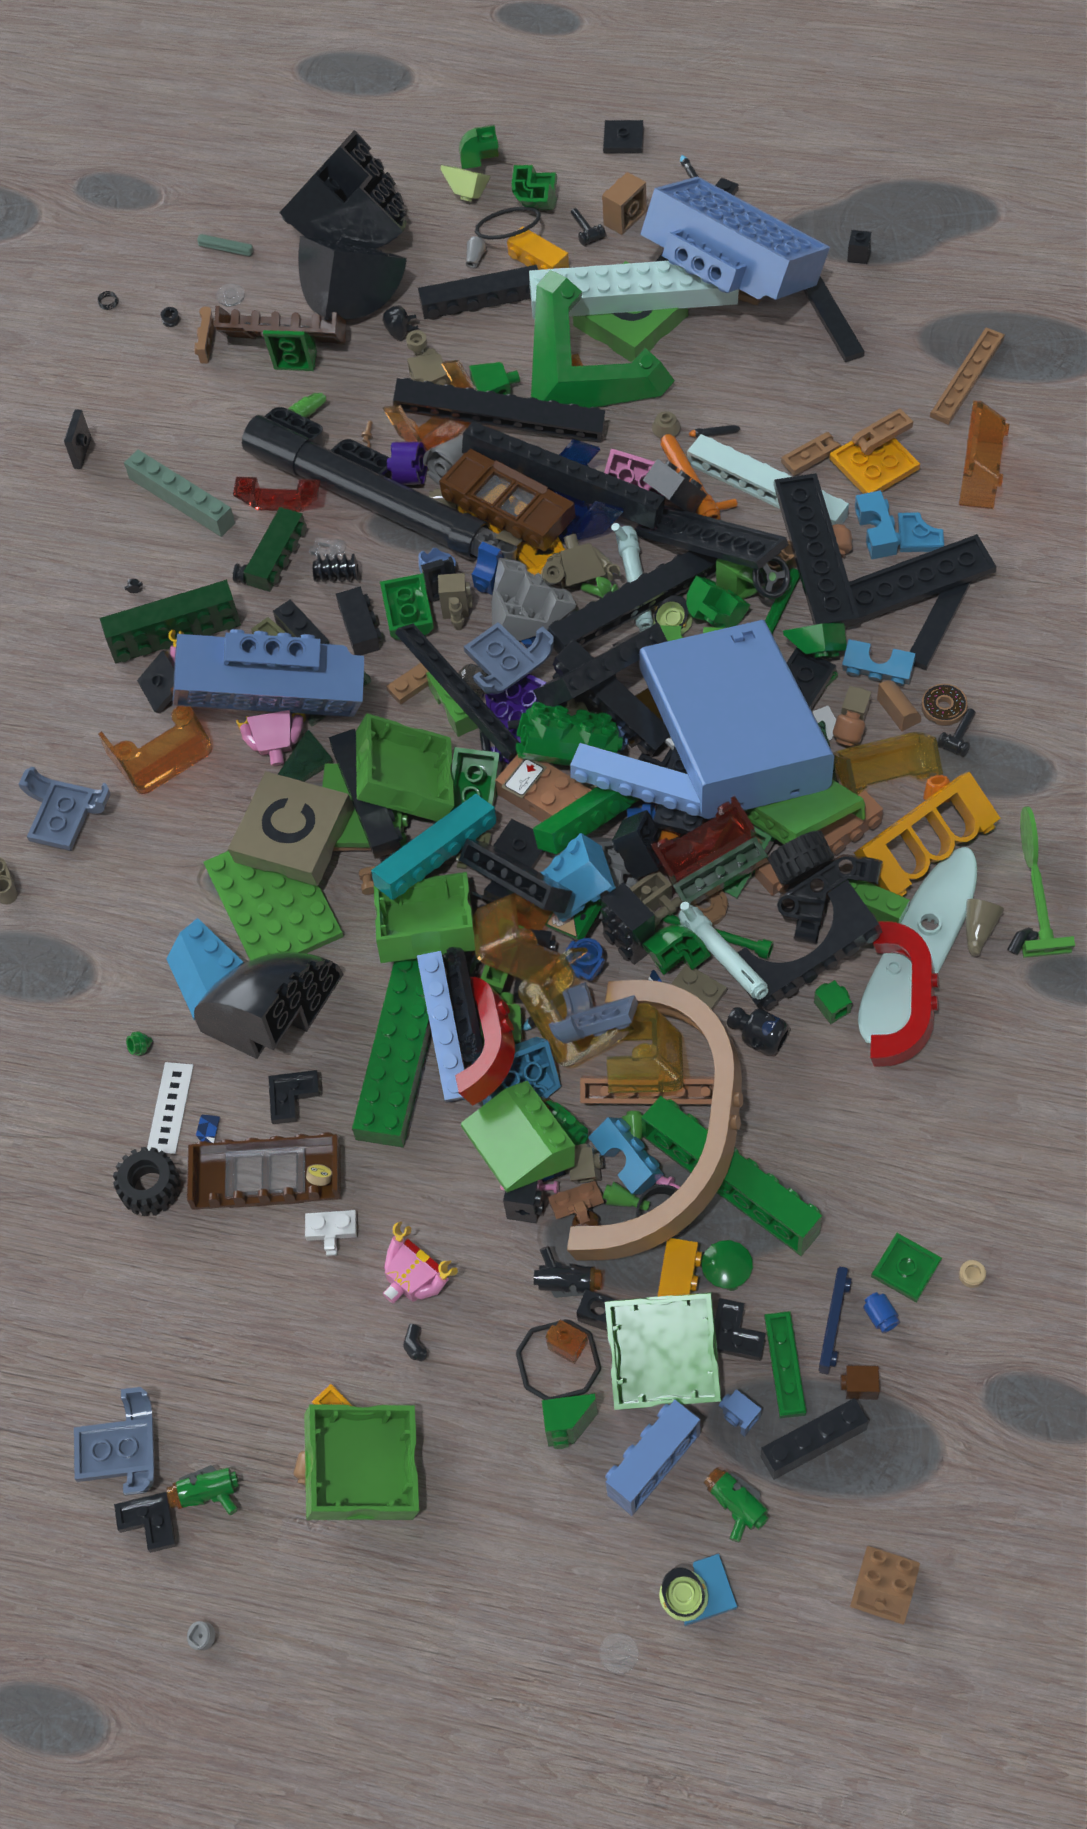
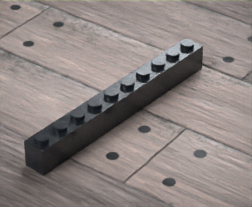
[393,378,606,443]
[462,421,665,529]
[548,550,718,654]

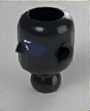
[726,1007,789,1055]

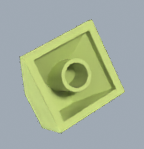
[441,165,490,202]

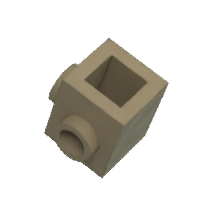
[569,1144,603,1184]

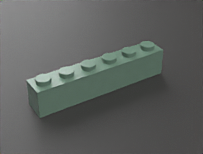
[124,449,235,537]

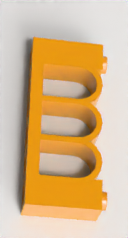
[853,772,1001,896]

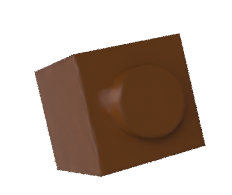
[840,1365,880,1400]

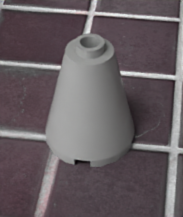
[423,434,463,485]

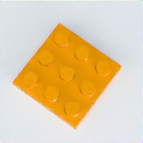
[829,438,920,494]

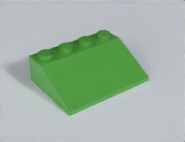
[461,1081,575,1193]

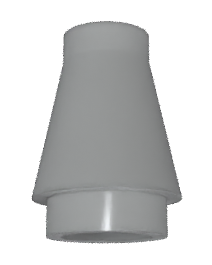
[466,236,486,268]

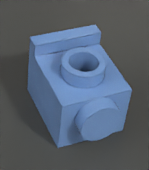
[719,1389,762,1437]

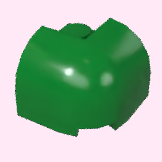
[459,125,499,169]
[511,165,558,210]
[686,576,751,628]
[642,925,711,975]

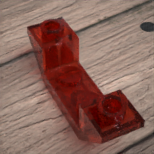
[233,477,320,512]

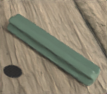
[197,234,254,256]

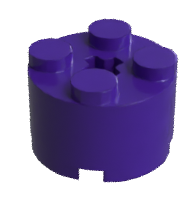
[387,442,427,485]

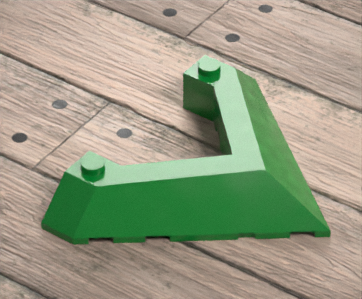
[531,270,675,408]

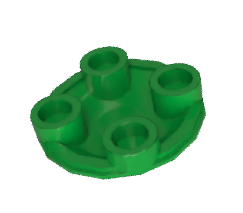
[702,1240,753,1291]

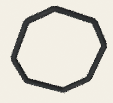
[516,1319,601,1400]

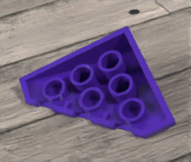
[483,672,567,764]

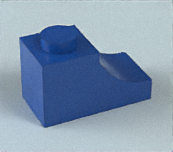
[471,542,503,595]

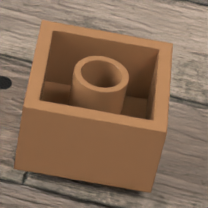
[602,172,647,235]

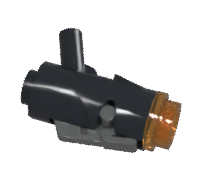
[534,1246,602,1298]

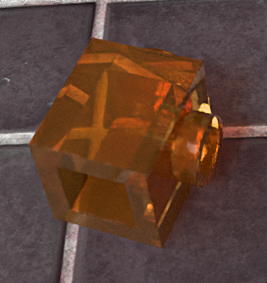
[545,1320,588,1364]

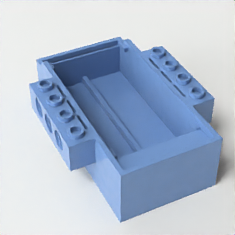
[640,177,830,300]
[173,629,364,717]

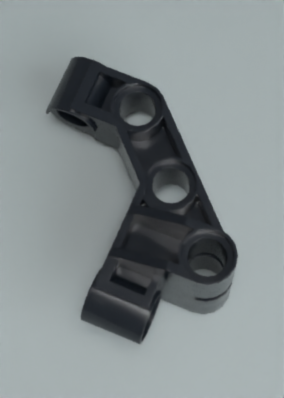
[777,854,883,944]

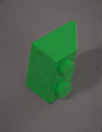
[783,623,847,658]
[542,1394,598,1449]

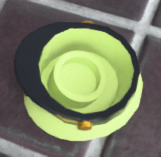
[653,595,692,635]
[659,1567,708,1621]

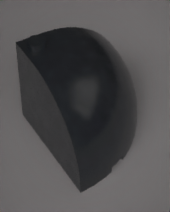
[298,236,407,321]

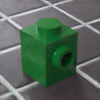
[814,980,852,1025]

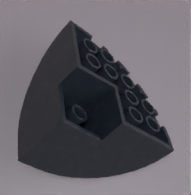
[279,130,407,249]
[194,952,343,1059]

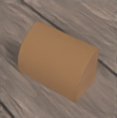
[877,681,921,731]

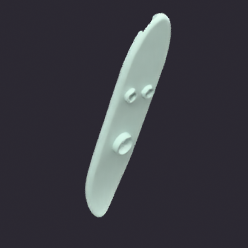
[858,847,977,1044]

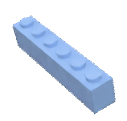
[570,743,702,817]
[417,951,464,1103]

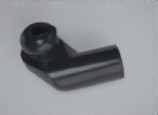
[1007,927,1039,955]
[403,1324,428,1361]

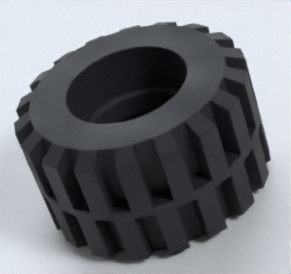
[768,831,834,885]
[113,1147,181,1216]

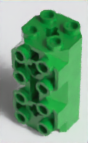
[516,702,623,766]

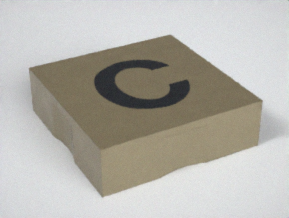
[228,771,354,886]

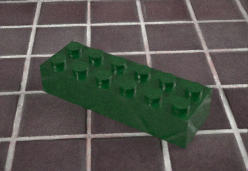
[99,580,241,664]

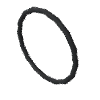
[475,207,541,240]

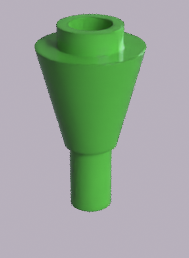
[622,1111,643,1140]
[602,1181,650,1211]

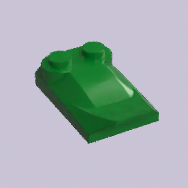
[380,573,434,640]

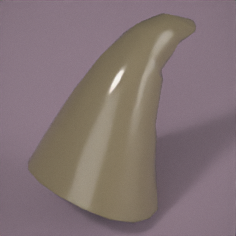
[966,899,1004,957]

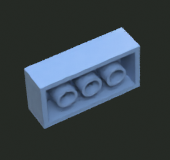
[605,1400,700,1516]

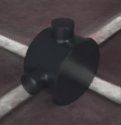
[124,579,143,593]

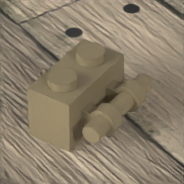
[438,573,473,630]
[630,870,682,927]

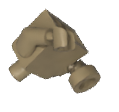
[406,330,459,385]
[541,534,620,589]

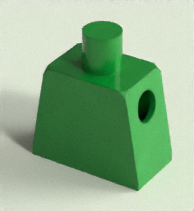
[469,362,520,395]

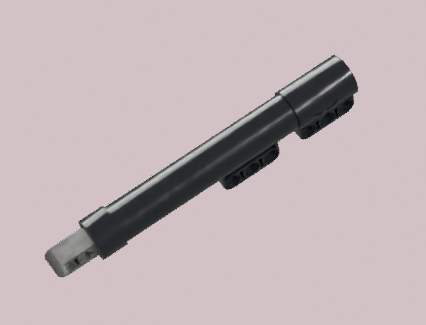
[242,407,517,561]

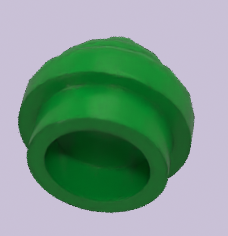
[126,1031,153,1056]

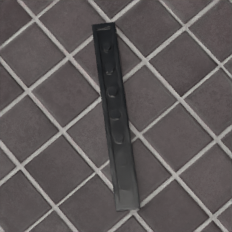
[395,624,520,760]

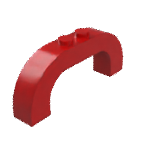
[870,921,939,1067]
[455,977,515,1106]

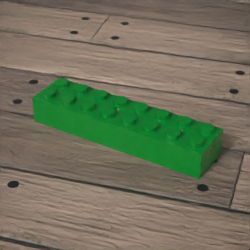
[352,958,431,1148]
[641,1096,822,1256]

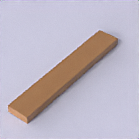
[930,328,1005,425]

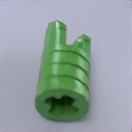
[288,393,326,418]

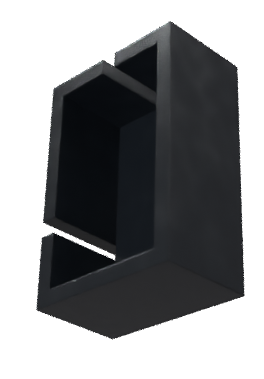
[601,882,655,965]

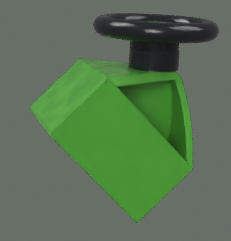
[716,555,790,599]

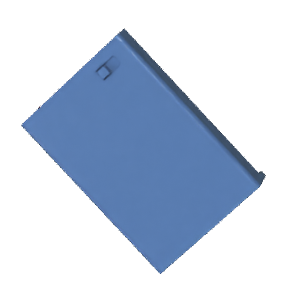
[640,620,834,819]

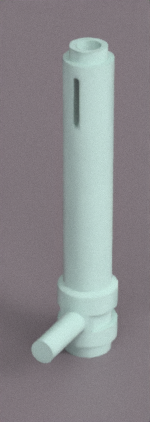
[611,523,653,630]
[678,902,768,999]

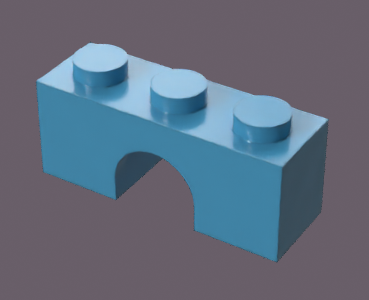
[854,491,901,560]
[842,639,916,686]
[588,1117,664,1195]

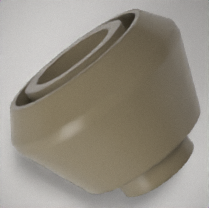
[652,411,680,438]

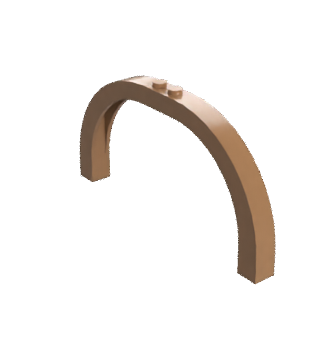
[567,980,743,1261]

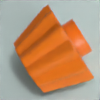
[923,775,950,805]

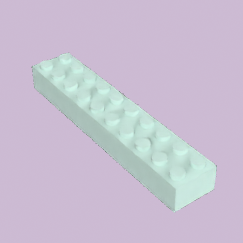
[529,261,739,319]

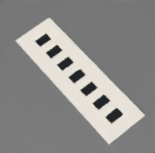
[147,1062,193,1154]

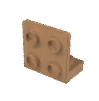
[850,1546,920,1625]

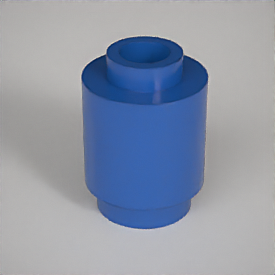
[863,1292,900,1333]

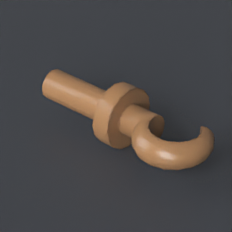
[361,421,373,448]

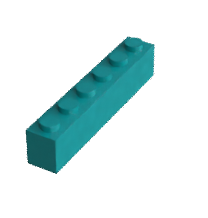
[371,794,497,900]

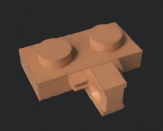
[548,1181,604,1224]

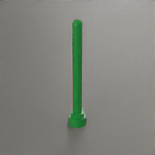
[663,915,774,960]

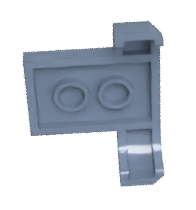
[464,622,554,695]
[18,767,111,851]
[549,982,638,1044]
[74,1387,154,1496]

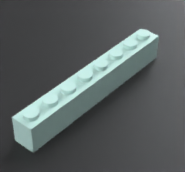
[687,434,849,525]

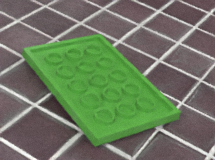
[203,851,344,960]

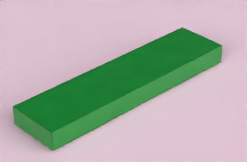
[764,1311,806,1418]

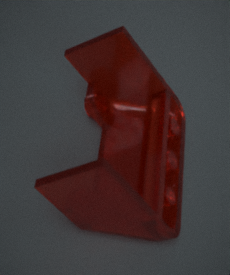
[651,795,756,888]

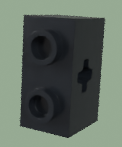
[503,1181,544,1224]

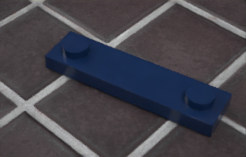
[818,1266,852,1375]

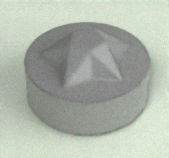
[187,1621,215,1650]

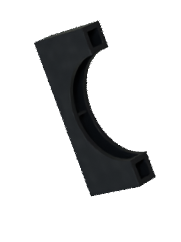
[533,623,668,707]
[737,880,883,1010]

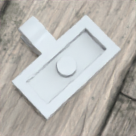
[305,1210,357,1256]

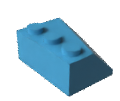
[540,833,615,922]
[166,918,244,1020]
[472,1037,561,1105]

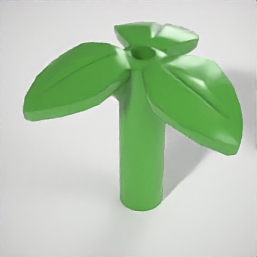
[581,577,618,598]

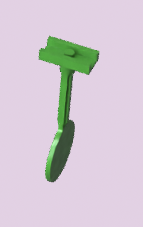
[1020,806,1075,958]

